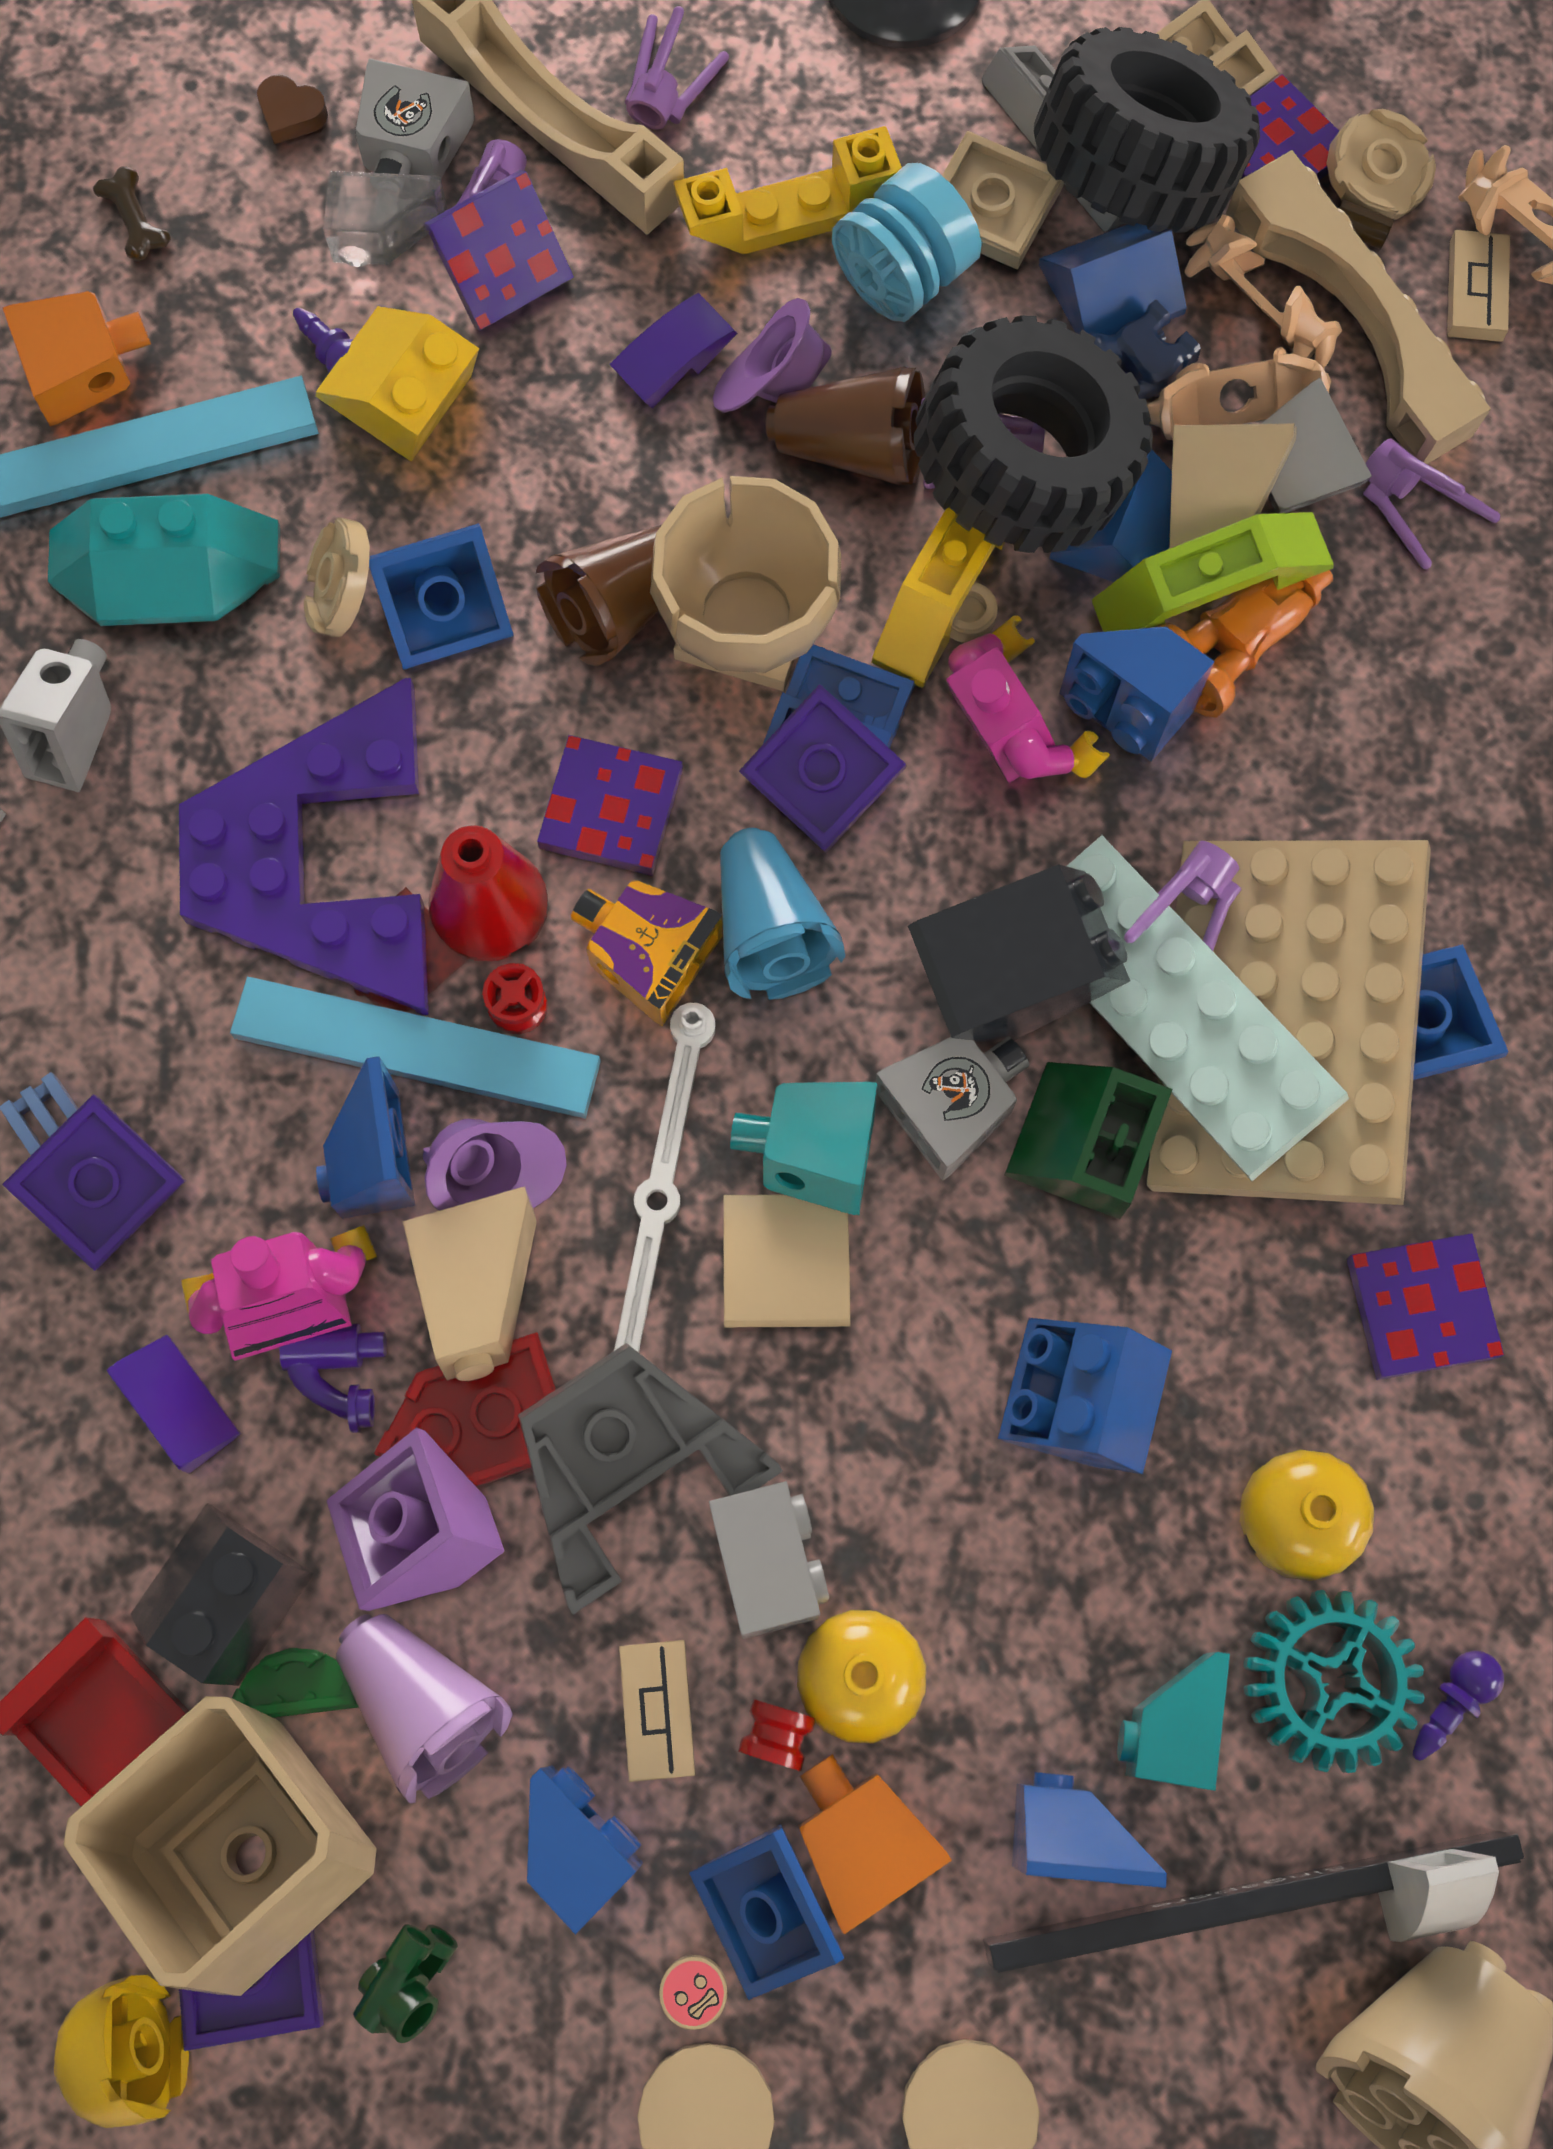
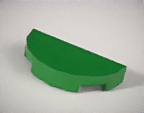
[232,1648,359,1718]

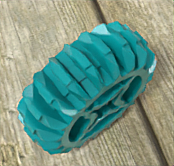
[1243,1590,1425,1773]

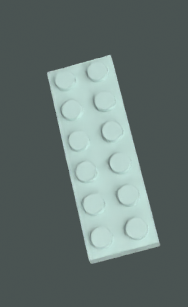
[1067,835,1349,1181]

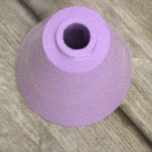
[336,1614,513,1803]

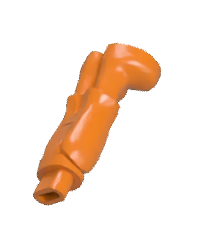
[1157,570,1333,718]

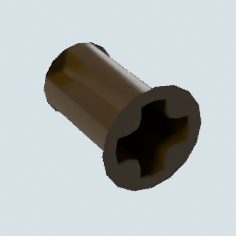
[1337,192,1394,250]

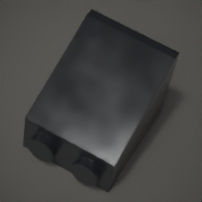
[908,864,1130,1043]
[131,1503,313,1686]

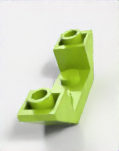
[1091,512,1334,632]

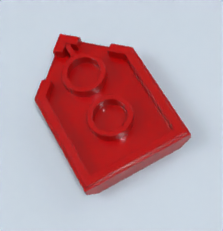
[374,1332,556,1487]

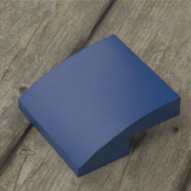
[763,644,915,748]

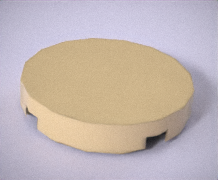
[1327,109,1436,220]
[304,517,370,637]
[901,2039,1040,2149]
[637,2043,775,2149]

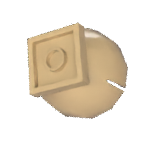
[650,476,841,692]

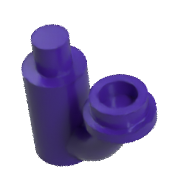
[279,1323,387,1433]

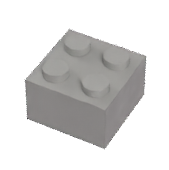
[709,1481,829,1639]

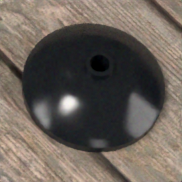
[829,0,980,48]

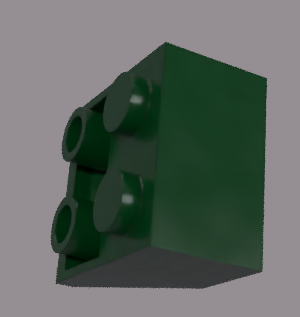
[1004,1062,1173,1219]

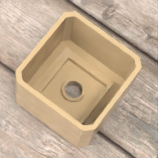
[63,1696,377,1996]

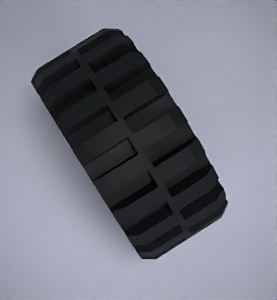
[1033,27,1260,233]
[914,315,1153,553]

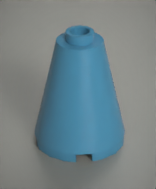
[720,828,845,1000]

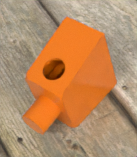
[2,291,151,427]
[798,1754,952,1934]

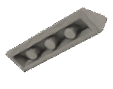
[982,45,1125,232]

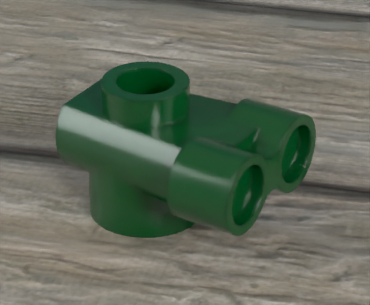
[353,1924,458,2043]

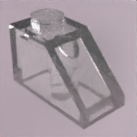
[323,171,448,267]

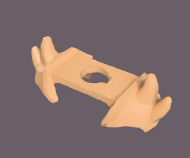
[1458,145,1553,285]
[1185,214,1342,368]
[1147,347,1331,441]

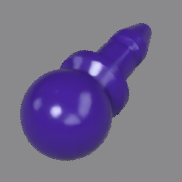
[293,308,353,373]
[1413,1651,1504,1761]

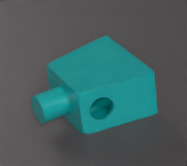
[730,1082,877,1215]

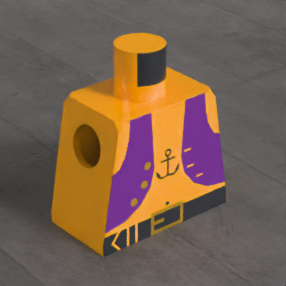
[571,881,723,1027]

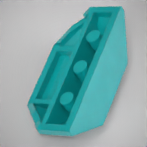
[48,494,280,626]

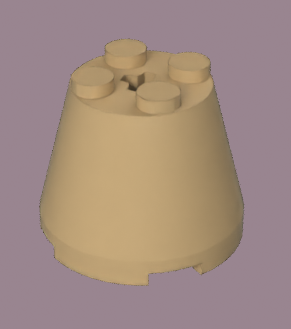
[1316,1941,1553,2149]

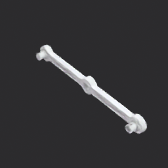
[614,1003,715,1352]

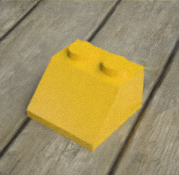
[315,306,479,461]

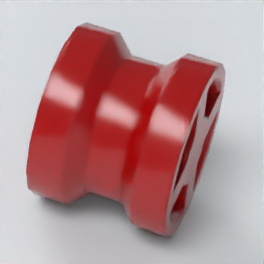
[482,963,548,1035]
[738,1699,816,1771]

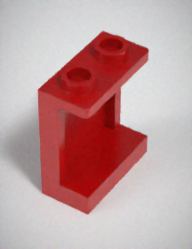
[0,1617,189,1807]

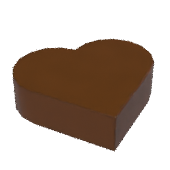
[257,75,328,144]

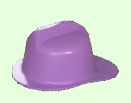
[713,298,832,412]
[423,1119,567,1211]

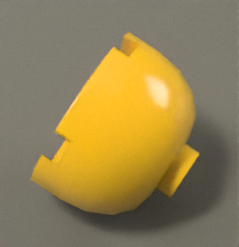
[1240,1450,1374,1581]
[797,1610,926,1743]
[54,1975,189,2128]

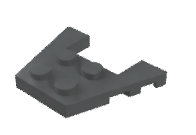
[518,1343,783,1615]

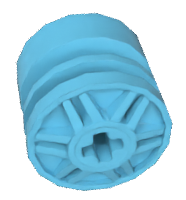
[832,163,982,322]

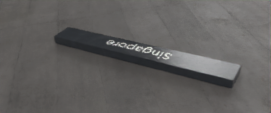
[983,1831,1525,1973]

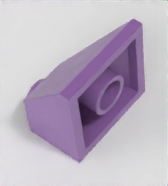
[326,1428,504,1611]

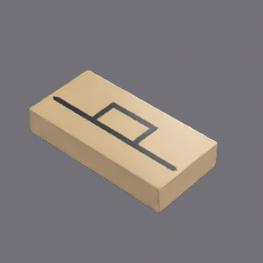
[1447,230,1510,342]
[619,1640,696,1782]

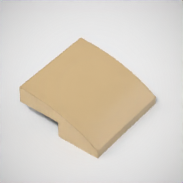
[1156,0,1279,96]
[724,1194,850,1328]

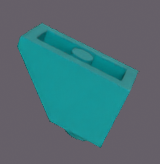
[1117,1652,1230,1791]

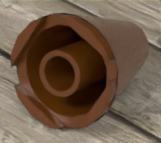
[766,367,925,485]
[536,525,662,667]

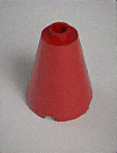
[428,825,548,961]

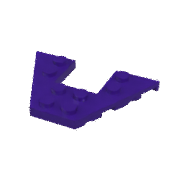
[179,678,429,1015]

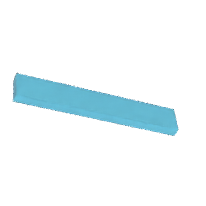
[0,375,319,518]
[230,976,601,1119]

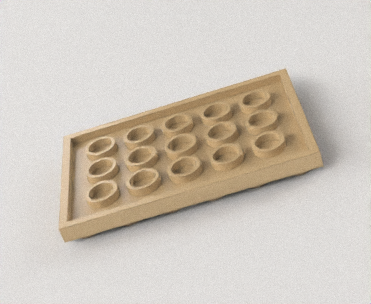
[1147,840,1431,1205]

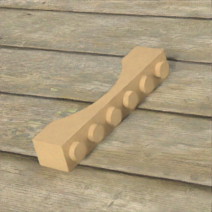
[412,0,684,235]
[1226,150,1491,464]

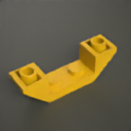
[673,126,902,254]
[871,507,1006,688]

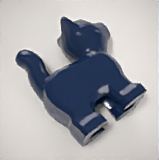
[1089,300,1201,402]

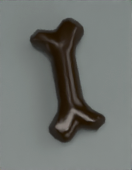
[93,166,171,261]

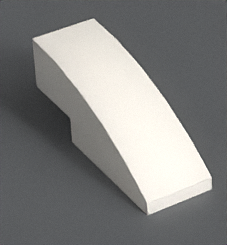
[1378,1849,1499,1942]

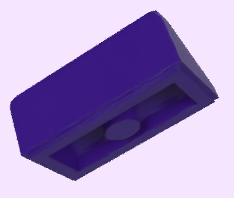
[106,1335,241,1474]

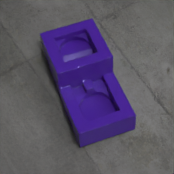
[610,293,738,409]

